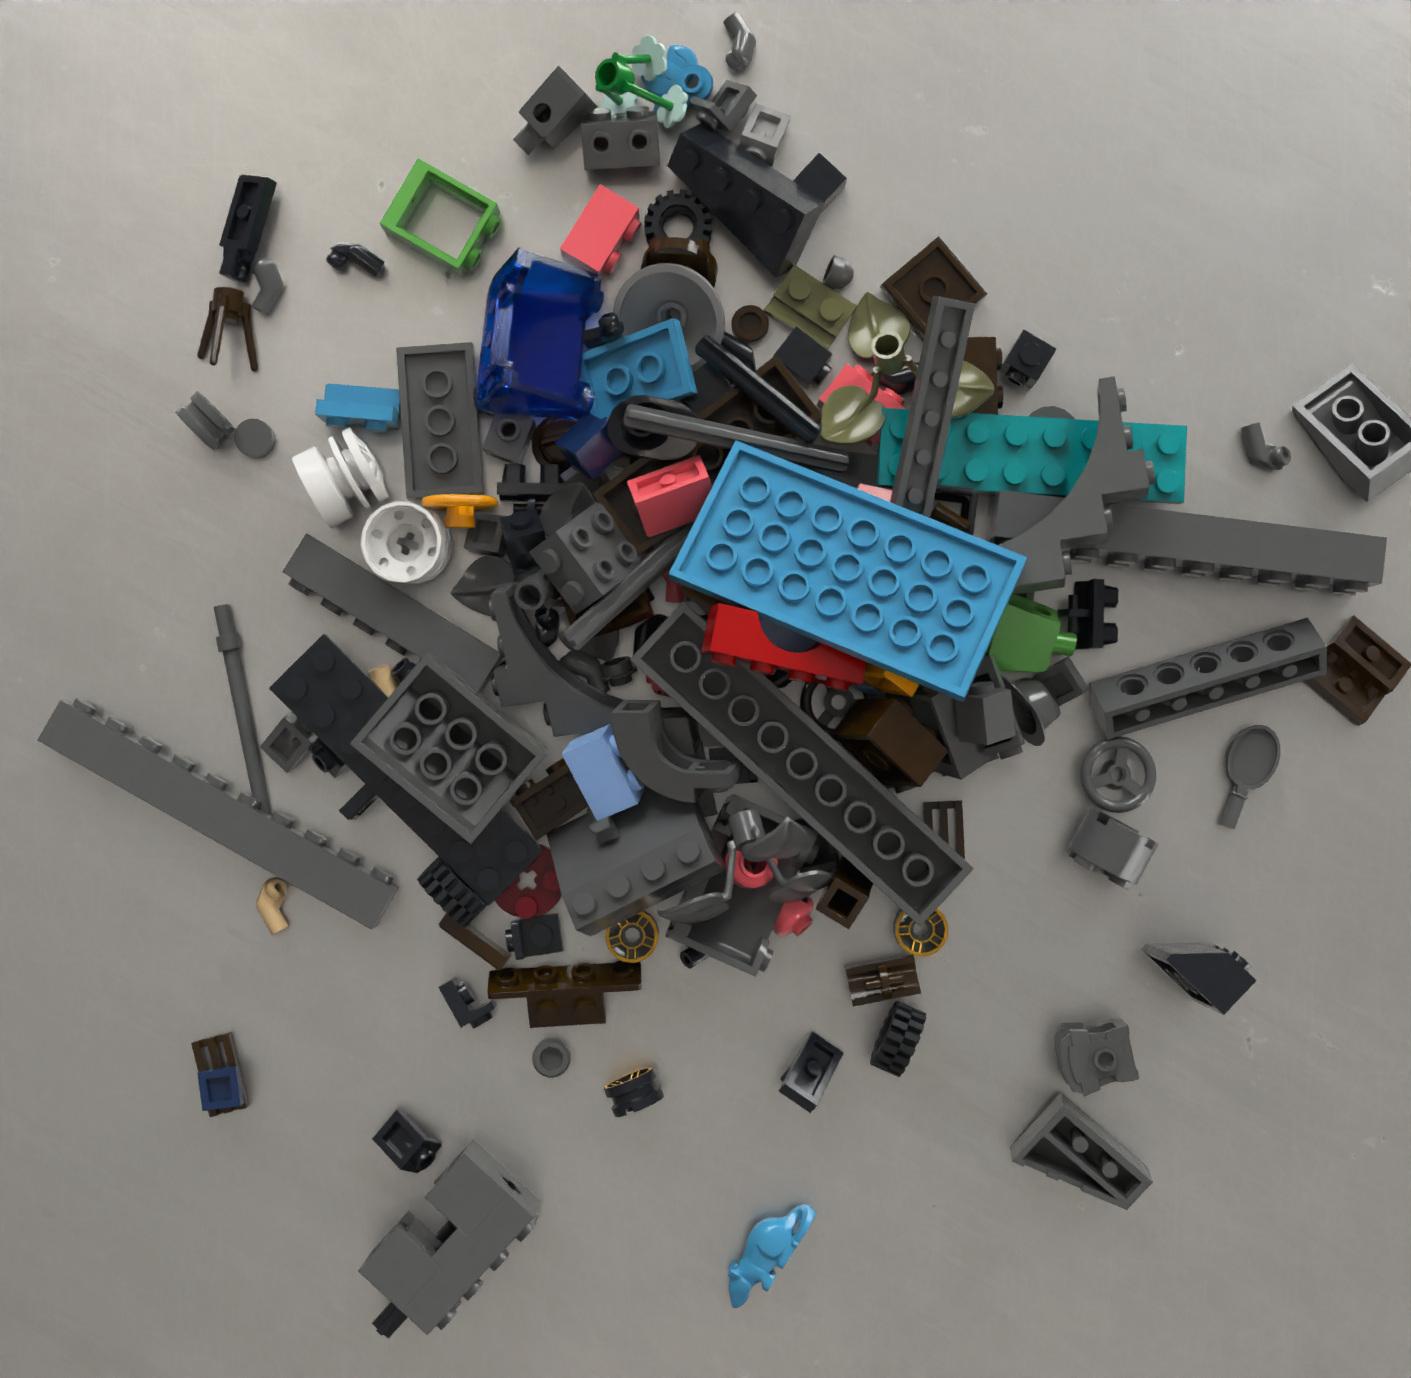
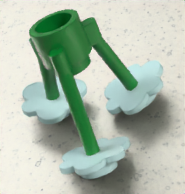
[595,35,688,129]

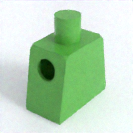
[984,594,1077,672]

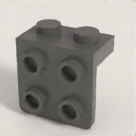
[529,502,643,614]

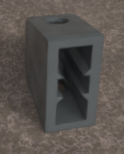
[513,66,598,155]

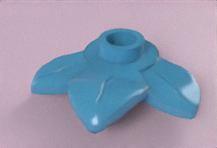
[641,45,713,112]

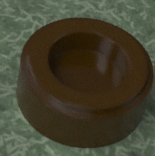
[731,305,769,345]

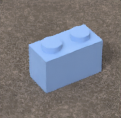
[562,724,645,821]

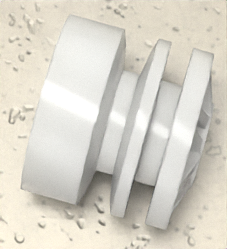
[292,427,389,528]
[361,501,453,585]

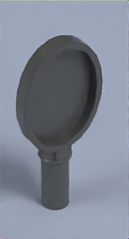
[1220,725,1281,829]

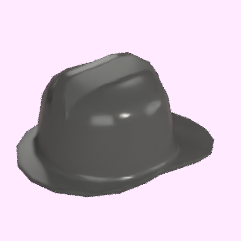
[1001,675,1061,746]

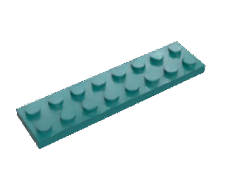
[876,408,1187,504]

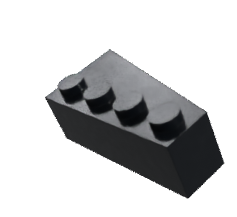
[667,122,825,278]

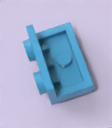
[315,383,400,432]

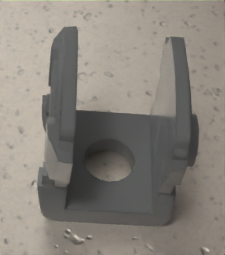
[1055,1019,1139,1097]

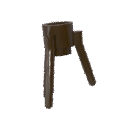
[197,287,258,372]

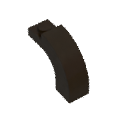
[816,855,873,929]

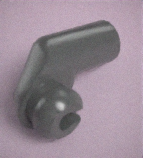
[723,12,756,70]
[1241,423,1291,470]

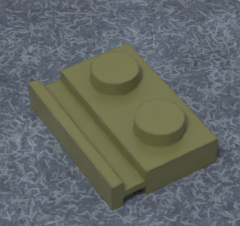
[764,264,857,350]

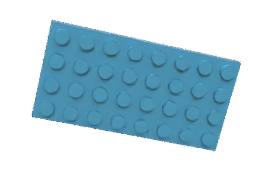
[669,440,1027,702]

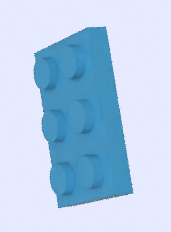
[575,318,698,419]

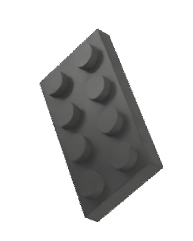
[396,342,484,500]

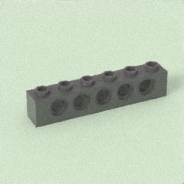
[1089,617,1327,740]

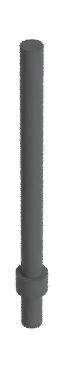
[213,604,272,815]

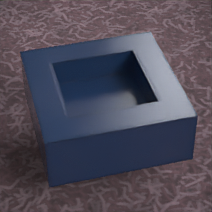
[197,1065,244,1111]

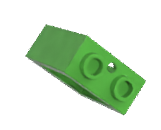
[379,158,502,277]

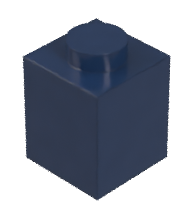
[555,412,623,481]

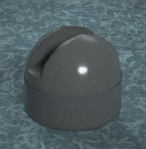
[823,255,854,288]

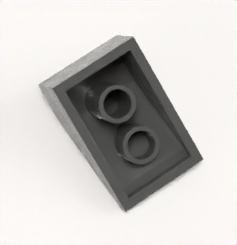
[1292,364,1411,503]

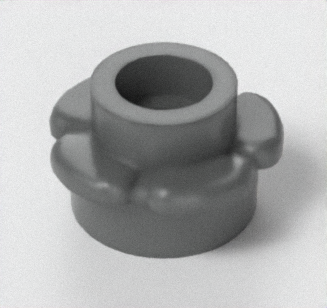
[601,656,637,687]

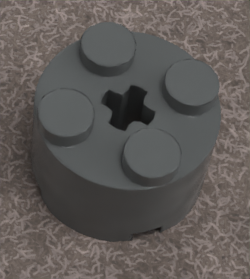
[1068,807,1159,890]

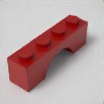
[701,603,866,691]

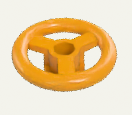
[421,494,498,529]

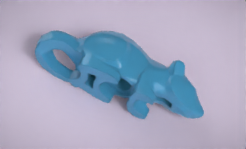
[728,1204,816,1308]

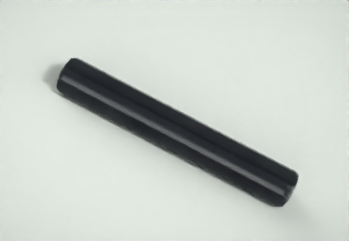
[695,335,822,444]

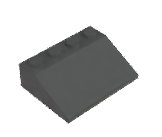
[350,651,548,844]
[547,785,727,937]

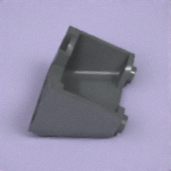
[665,794,820,977]

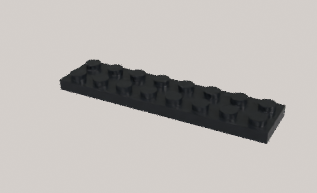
[269,634,544,905]

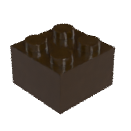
[831,698,948,787]

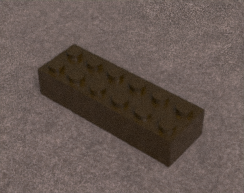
[593,355,821,558]

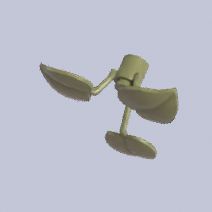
[821,292,995,445]

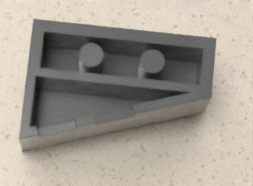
[1010,1093,1153,1210]

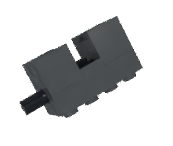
[358,1139,540,1339]

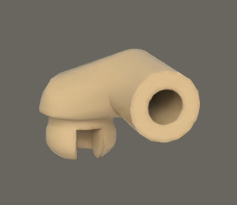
[256,877,289,935]

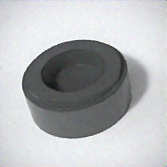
[234,419,275,458]
[532,1038,571,1078]

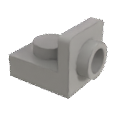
[739,103,791,167]

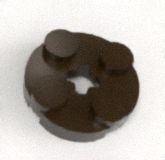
[640,236,718,288]

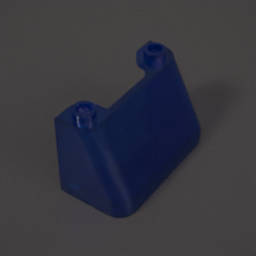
[475,248,604,420]

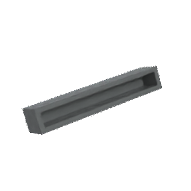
[282,533,503,694]

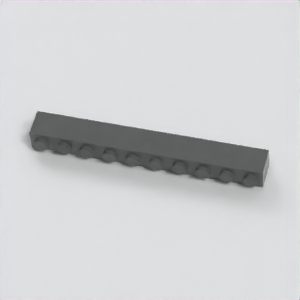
[37,698,399,929]

